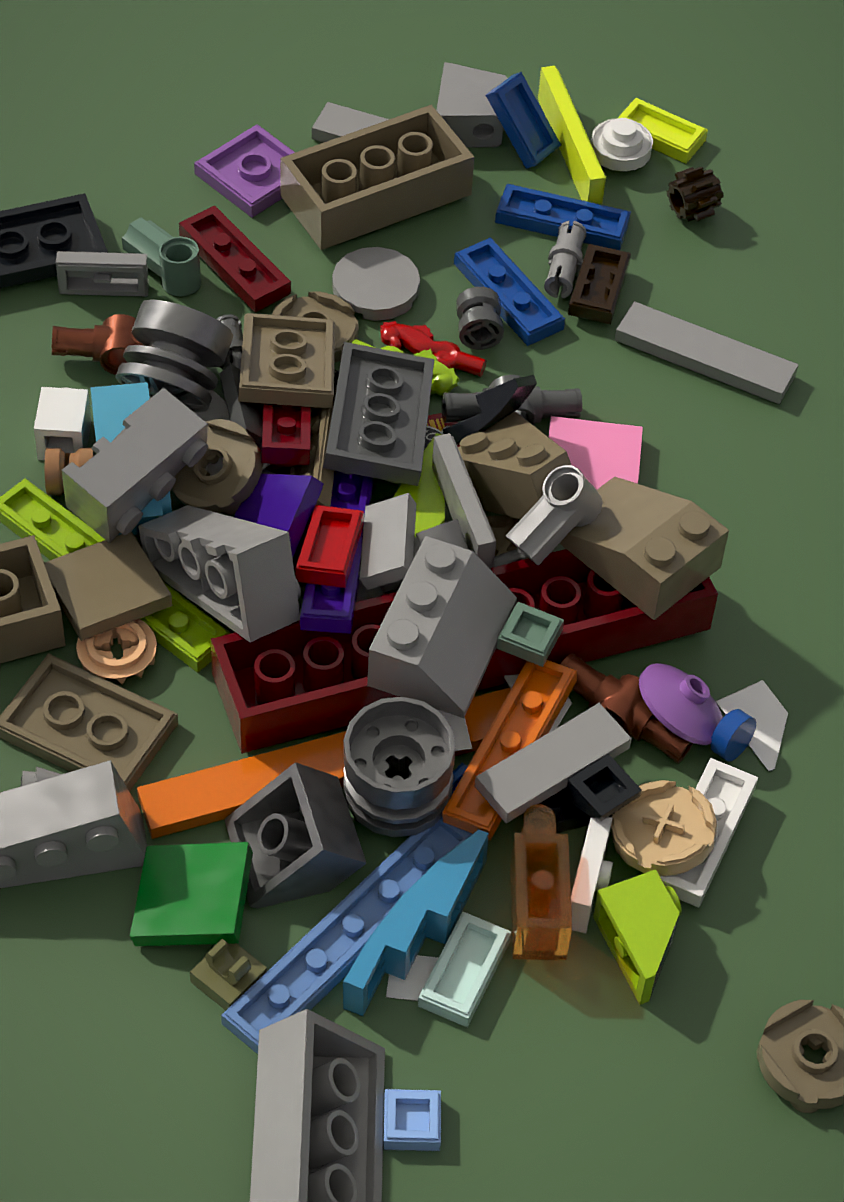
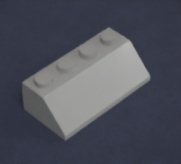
[250,1009,385,1202]

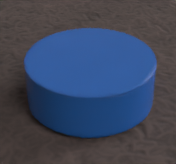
[710,709,756,762]

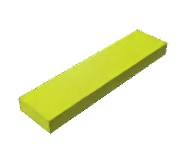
[538,65,606,205]

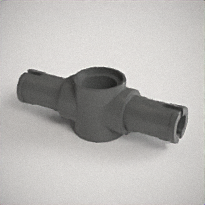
[441,374,582,426]

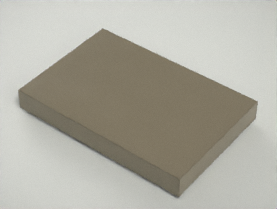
[238,313,335,408]
[0,653,178,792]

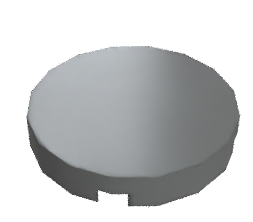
[332,247,420,321]

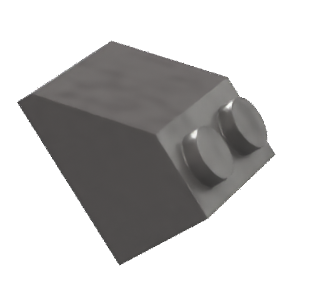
[224,762,366,909]

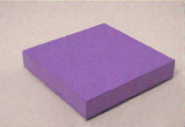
[194,124,295,218]

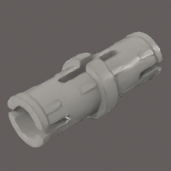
[544,221,586,298]

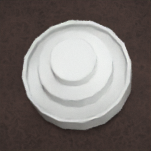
[591,118,653,172]

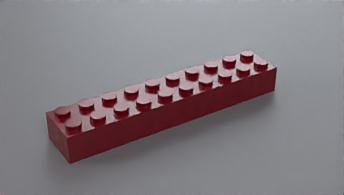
[211,549,718,754]

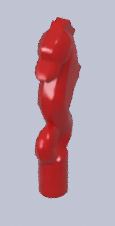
[380,321,487,377]

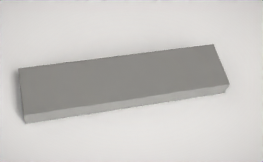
[615,301,799,404]

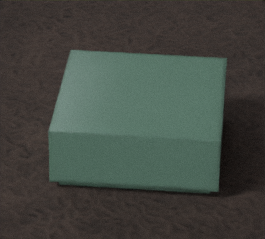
[496,602,564,667]

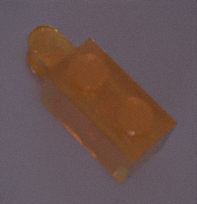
[510,804,572,960]

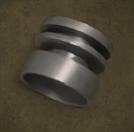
[115,299,234,412]
[343,697,456,837]

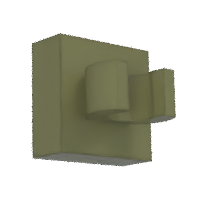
[190,939,267,1011]

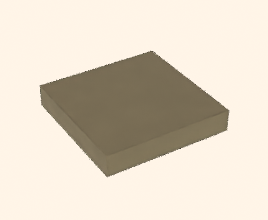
[44,531,173,641]

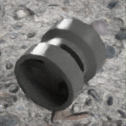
[456,287,504,350]

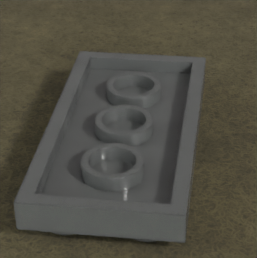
[323,342,434,486]

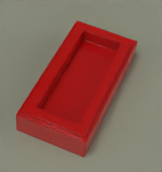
[296,505,364,588]

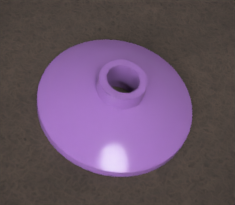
[639,663,723,745]

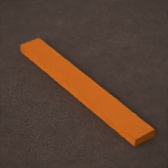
[137,687,511,839]

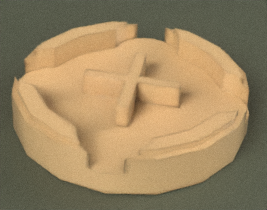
[611,780,717,876]

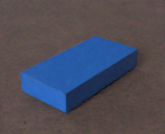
[485,72,561,169]

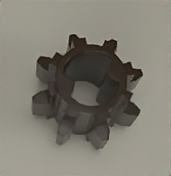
[667,167,724,221]

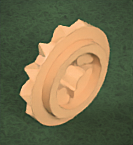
[76,619,157,685]

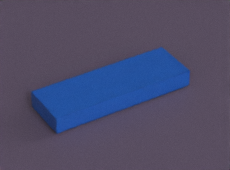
[495,184,631,250]
[454,237,565,346]

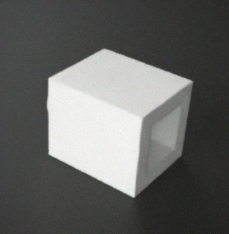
[34,387,91,460]

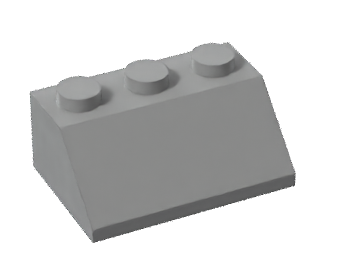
[367,536,517,718]

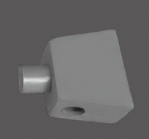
[436,62,508,147]

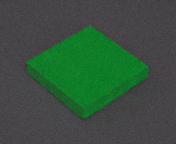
[130,842,253,946]

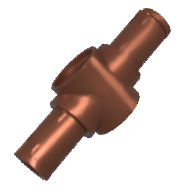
[52,314,145,375]
[560,653,694,763]

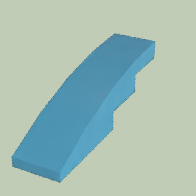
[343,830,489,1016]

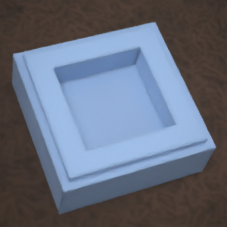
[383,1089,441,1151]

